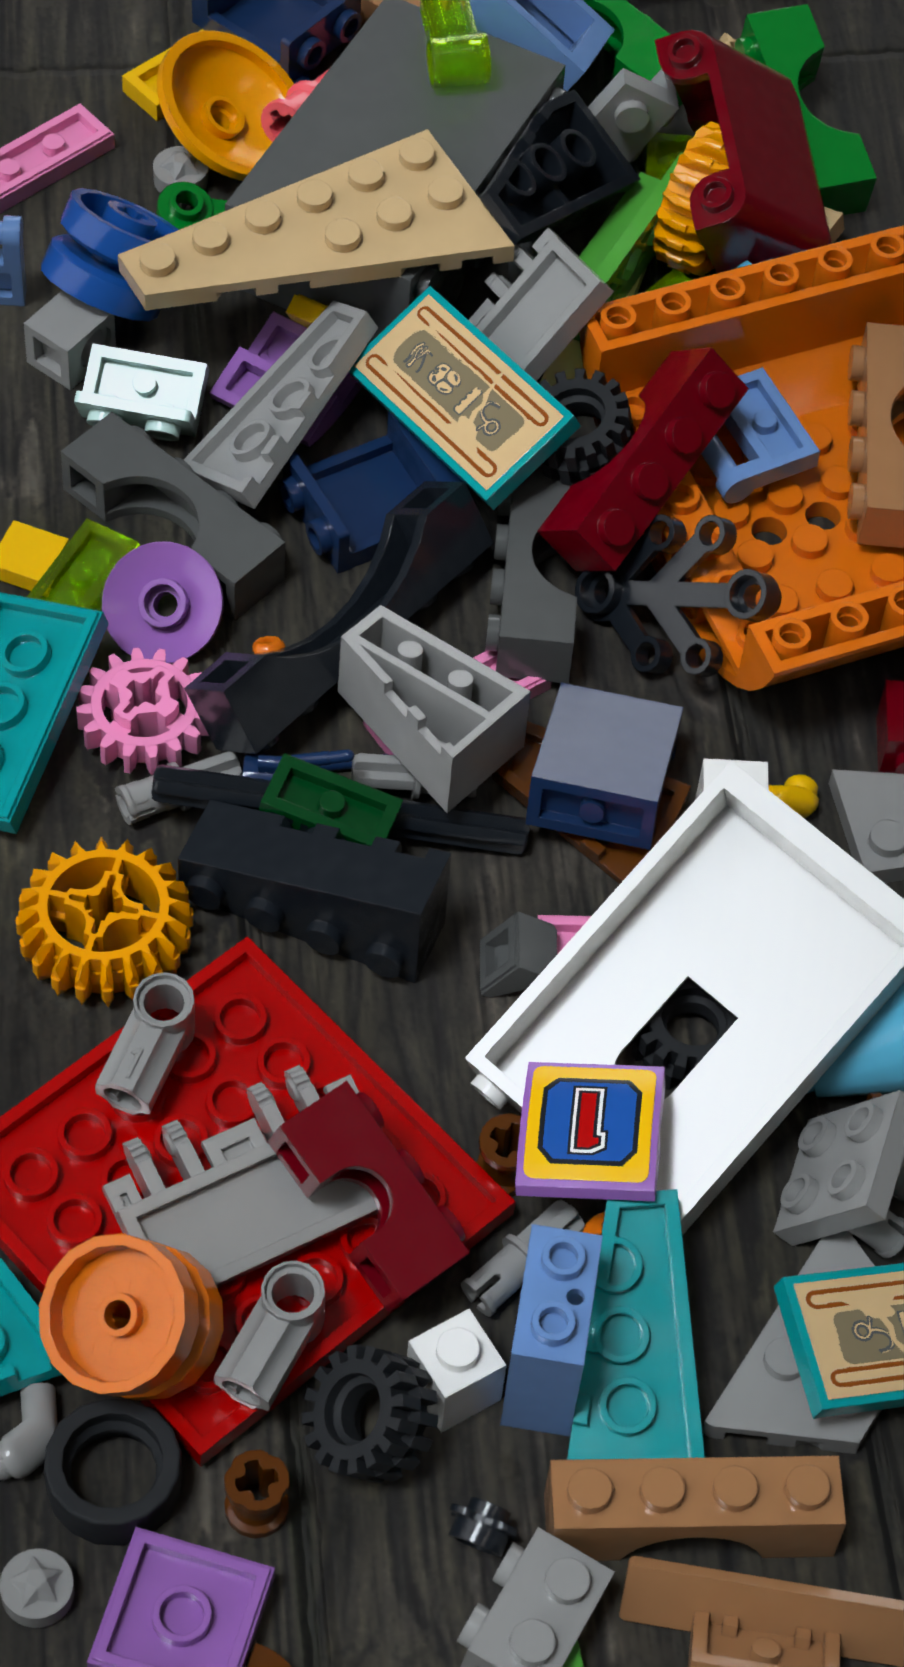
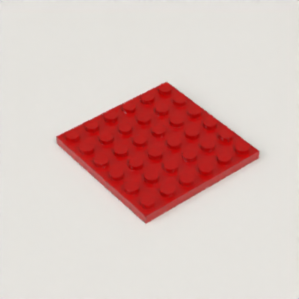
[0,936,516,1467]

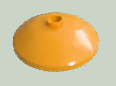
[157,30,294,181]

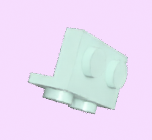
[74,344,209,441]

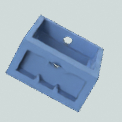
[453,0,615,91]
[500,1224,603,1437]

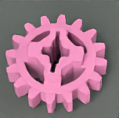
[76,648,209,775]

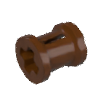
[476,1113,521,1197]
[224,1449,290,1539]

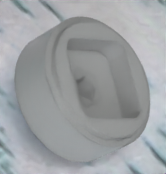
[153,146,209,193]
[0,1548,75,1628]

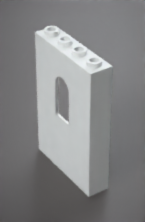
[465,760,904,1235]

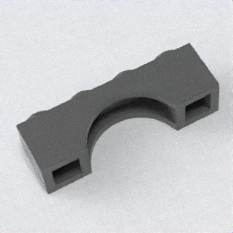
[61,412,285,621]
[485,466,581,684]

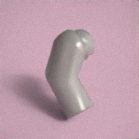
[0,1383,58,1481]

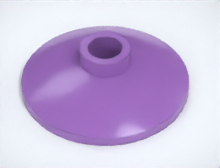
[102,541,224,664]

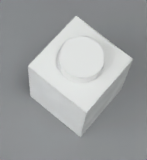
[407,1309,506,1433]

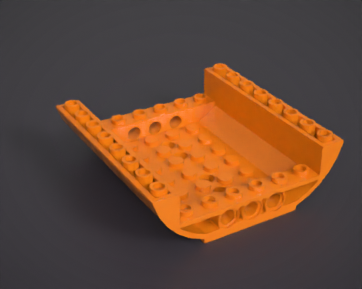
[579,225,904,691]

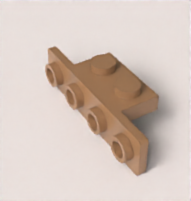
[619,1556,904,1667]

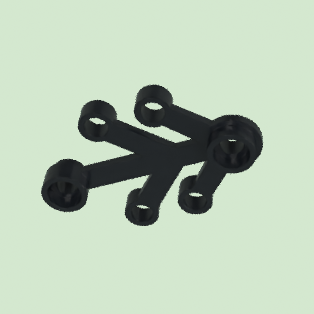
[575,514,782,677]

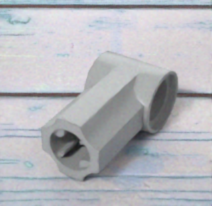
[95,972,195,1115]
[214,1261,325,1411]

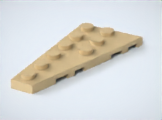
[118,129,515,311]

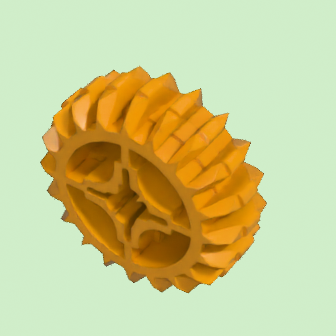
[653,121,729,277]
[15,836,193,1008]

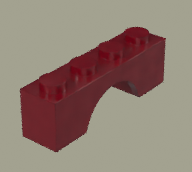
[538,347,749,571]

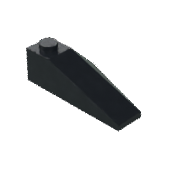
[480,89,641,245]

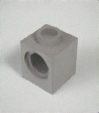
[24,290,116,391]

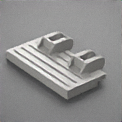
[469,228,614,381]
[102,1065,382,1288]

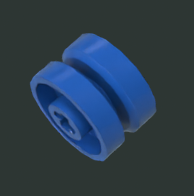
[41,188,179,322]

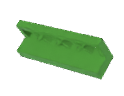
[574,152,683,341]

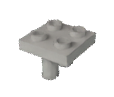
[773,1090,904,1258]

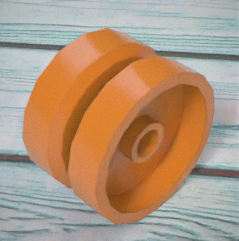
[39,1233,224,1401]

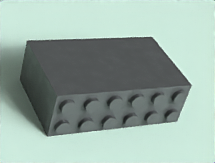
[225,0,568,344]

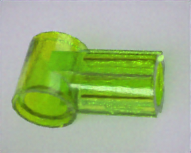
[420,0,491,89]

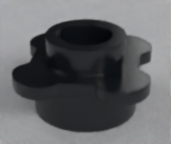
[448,1497,519,1558]

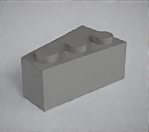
[338,605,531,813]

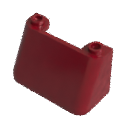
[654,30,831,273]

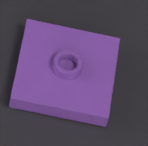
[87,1527,275,1667]

